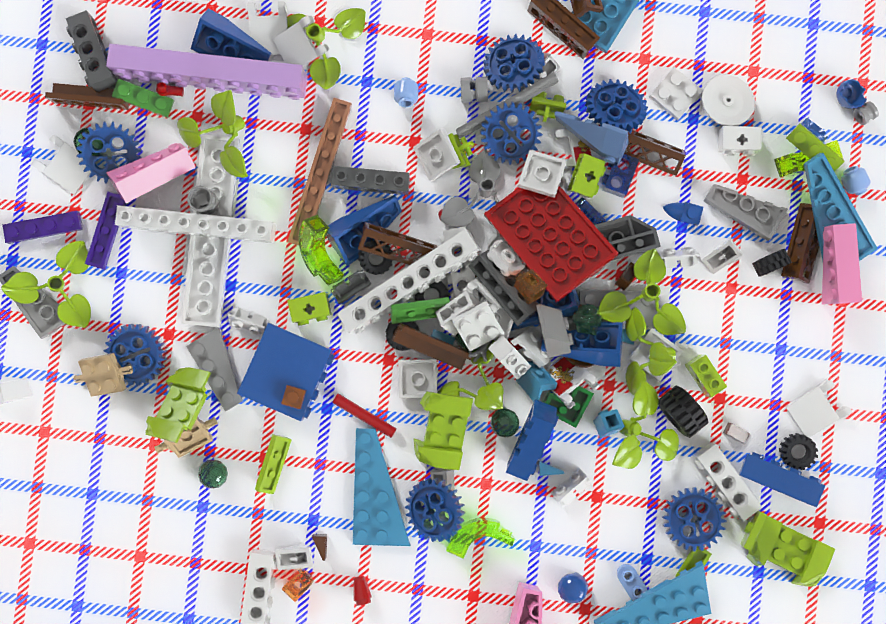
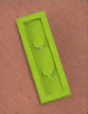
[786,123,845,172]
[254,434,292,494]

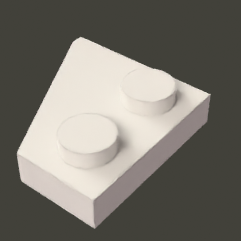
[511,326,553,368]

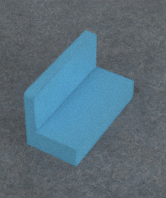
[516,361,557,402]

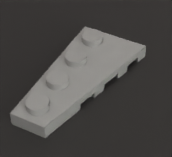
[703,184,788,241]
[0,266,65,339]
[579,290,657,329]
[186,327,243,412]

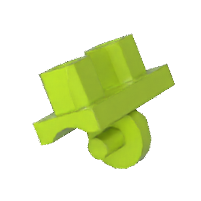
[529,91,567,123]
[448,133,475,169]

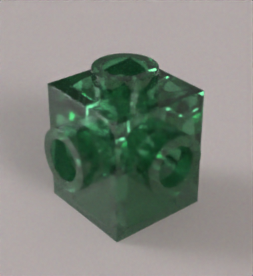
[573,304,602,335]

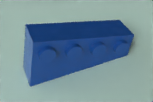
[505,399,559,481]
[739,452,826,508]

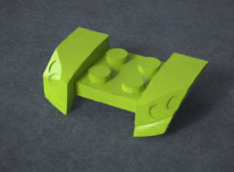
[145,367,211,443]
[413,391,473,470]
[746,516,836,587]

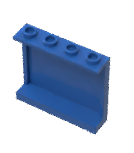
[237,323,335,422]

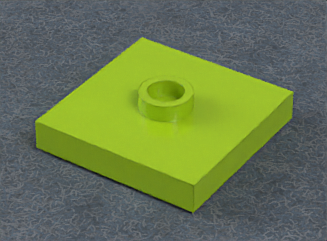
[740,511,768,551]

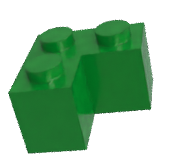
[543,386,594,428]

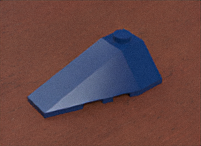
[190,8,271,61]
[323,195,402,266]
[511,285,583,331]
[541,322,623,367]

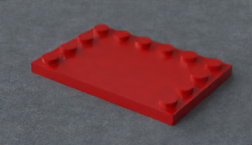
[484,186,618,303]

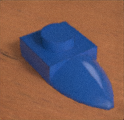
[663,202,704,226]

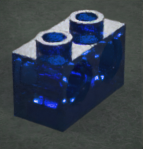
[601,154,639,198]

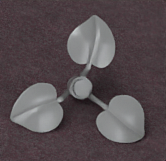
[440,149,501,227]

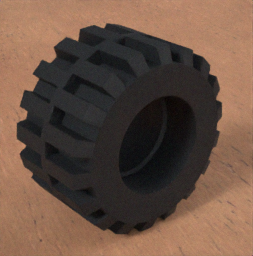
[658,385,709,438]

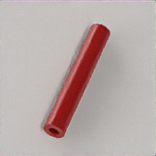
[332,393,397,438]

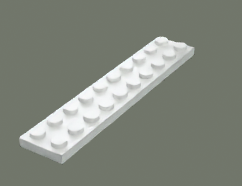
[181,135,240,328]

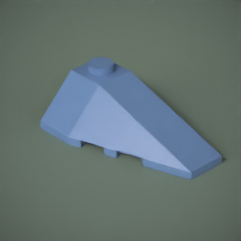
[554,111,629,164]

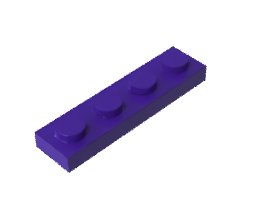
[85,191,126,270]
[2,211,83,244]

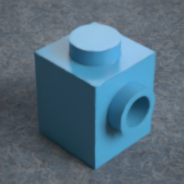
[593,409,625,438]

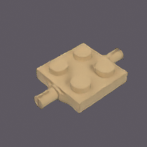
[73,353,133,397]
[154,417,218,458]

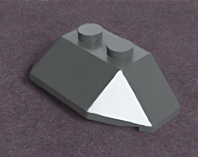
[594,215,661,261]

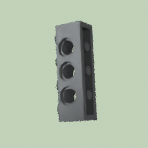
[65,10,117,92]
[331,166,410,196]
[469,249,539,326]

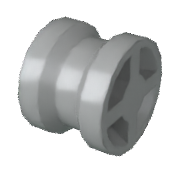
[853,101,879,125]

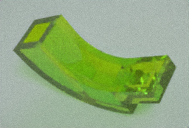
[774,140,844,178]
[299,214,344,286]
[446,517,515,559]

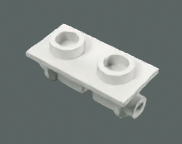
[657,247,700,268]
[228,307,270,335]
[551,469,592,507]

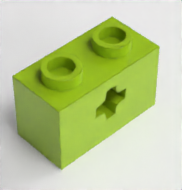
[567,154,606,198]
[287,292,332,326]
[685,354,727,398]

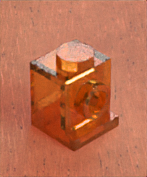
[514,269,548,305]
[281,569,314,602]

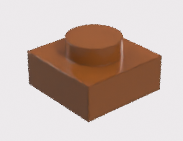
[281,385,307,409]

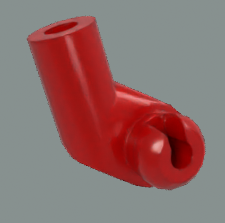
[156,82,184,97]

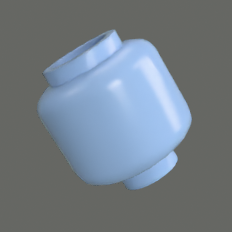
[394,77,419,108]
[841,165,871,195]

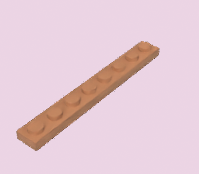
[287,97,352,248]

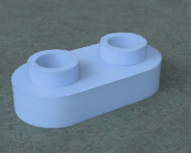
[617,564,647,601]

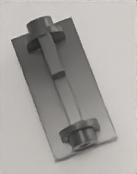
[330,269,371,304]

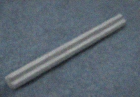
[456,72,559,139]

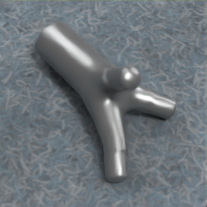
[468,340,492,362]

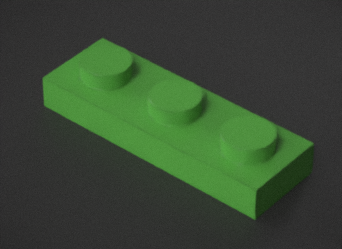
[112,79,175,118]
[391,297,450,324]

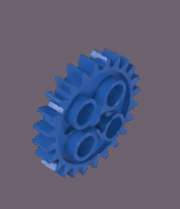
[483,33,545,93]
[585,79,648,133]
[480,101,543,165]
[76,121,142,184]
[103,324,167,386]
[405,478,466,542]
[662,487,727,552]

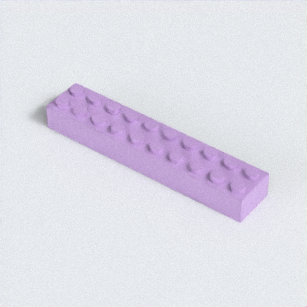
[106,43,308,100]

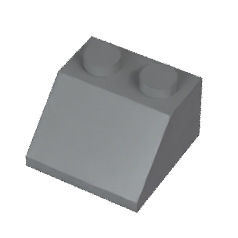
[536,304,573,358]

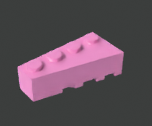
[106,143,196,203]
[822,223,862,305]
[509,582,542,624]

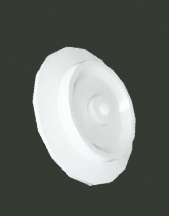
[701,74,755,126]

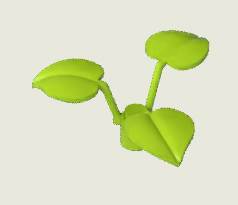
[287,8,366,90]
[177,90,248,178]
[1,241,91,328]
[597,248,686,335]
[625,307,677,395]
[437,340,504,410]
[612,380,679,469]

